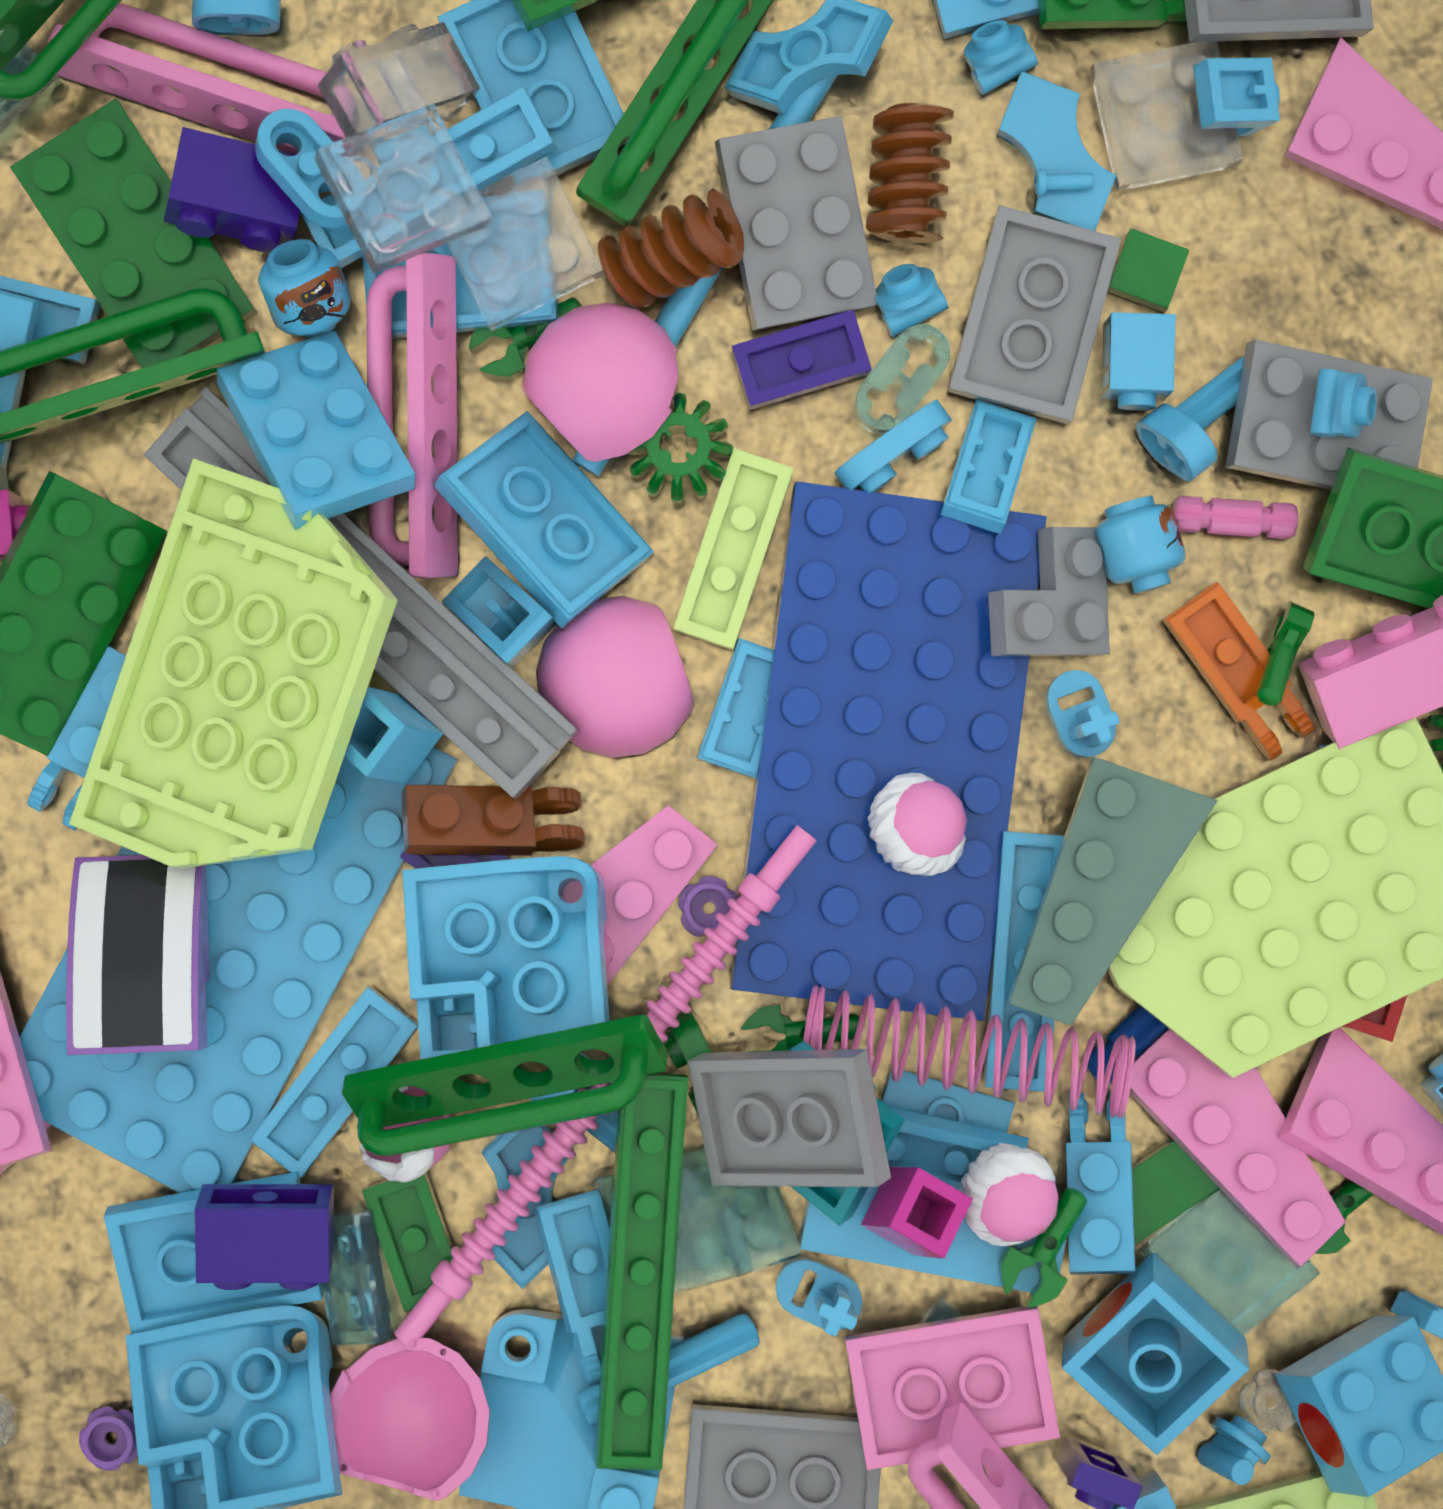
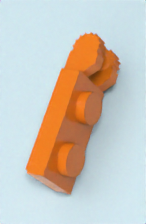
[1162,582,1315,761]

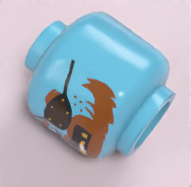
[258,239,351,338]
[1095,496,1186,594]

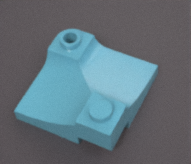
[402,856,610,1060]
[125,1305,343,1509]
[459,1309,684,1509]

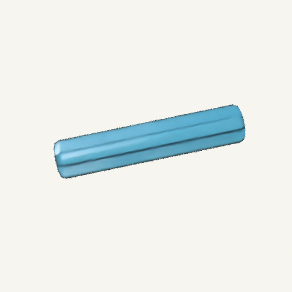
[577,1314,760,1424]

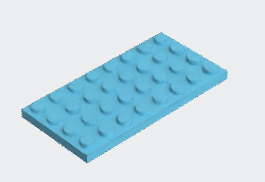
[19,747,459,1193]

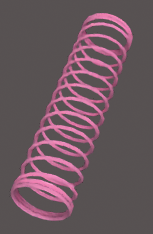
[803,985,1136,1119]

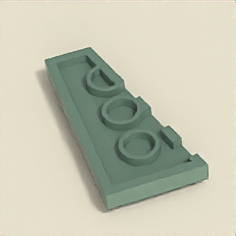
[1007,757,1218,1025]

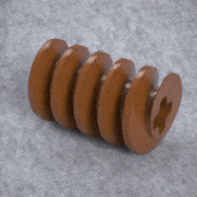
[866,103,954,243]
[598,188,745,308]

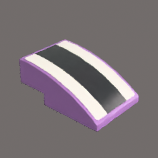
[66,855,210,1055]

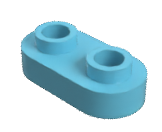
[255,109,365,228]
[834,399,952,494]

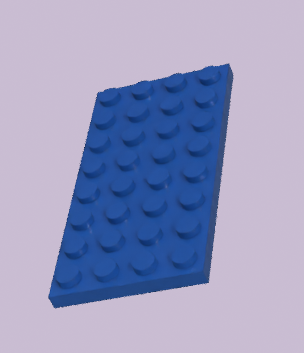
[730,481,1047,1021]

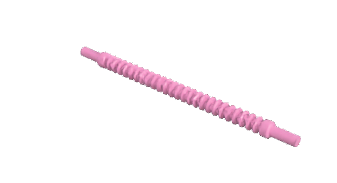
[394,825,817,1348]

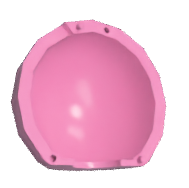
[522,302,678,462]
[536,596,694,758]
[330,1338,490,1501]

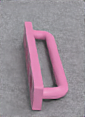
[48,3,359,165]
[366,253,458,578]
[908,1403,1051,1509]

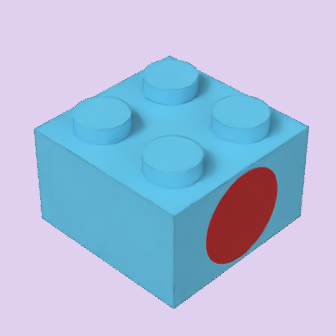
[1062,1252,1249,1455]
[1274,1315,1443,1497]

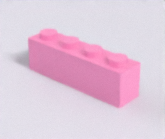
[1298,595,1443,749]

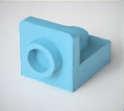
[1193,58,1280,137]

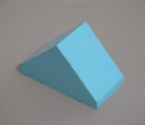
[442,556,557,669]

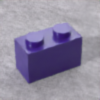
[163,127,300,252]
[195,1184,334,1290]

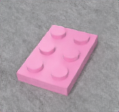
[844,1306,1060,1470]

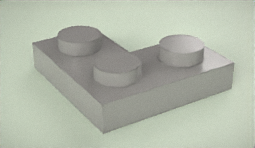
[988,526,1110,657]

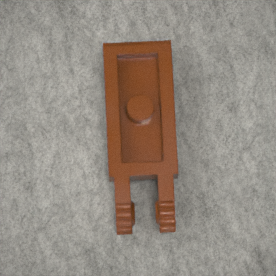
[401,785,584,856]

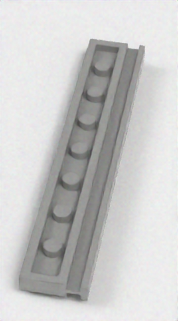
[143,387,579,800]

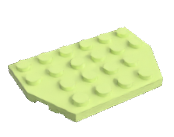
[69,458,398,868]
[1107,718,1443,1078]

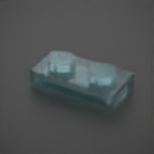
[322,1210,394,1345]

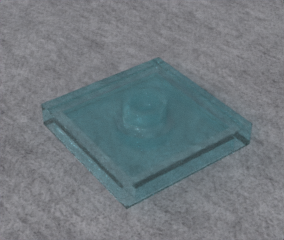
[1138,1188,1320,1335]

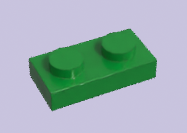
[361,1172,453,1312]

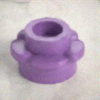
[678,876,739,937]
[79,1406,138,1471]

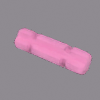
[1172,496,1298,539]

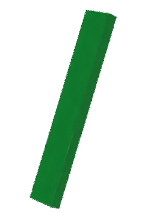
[594,1073,689,1470]

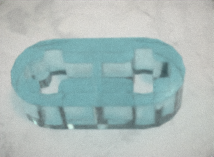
[854,324,950,435]

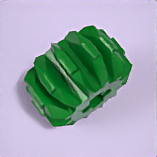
[629,393,733,503]

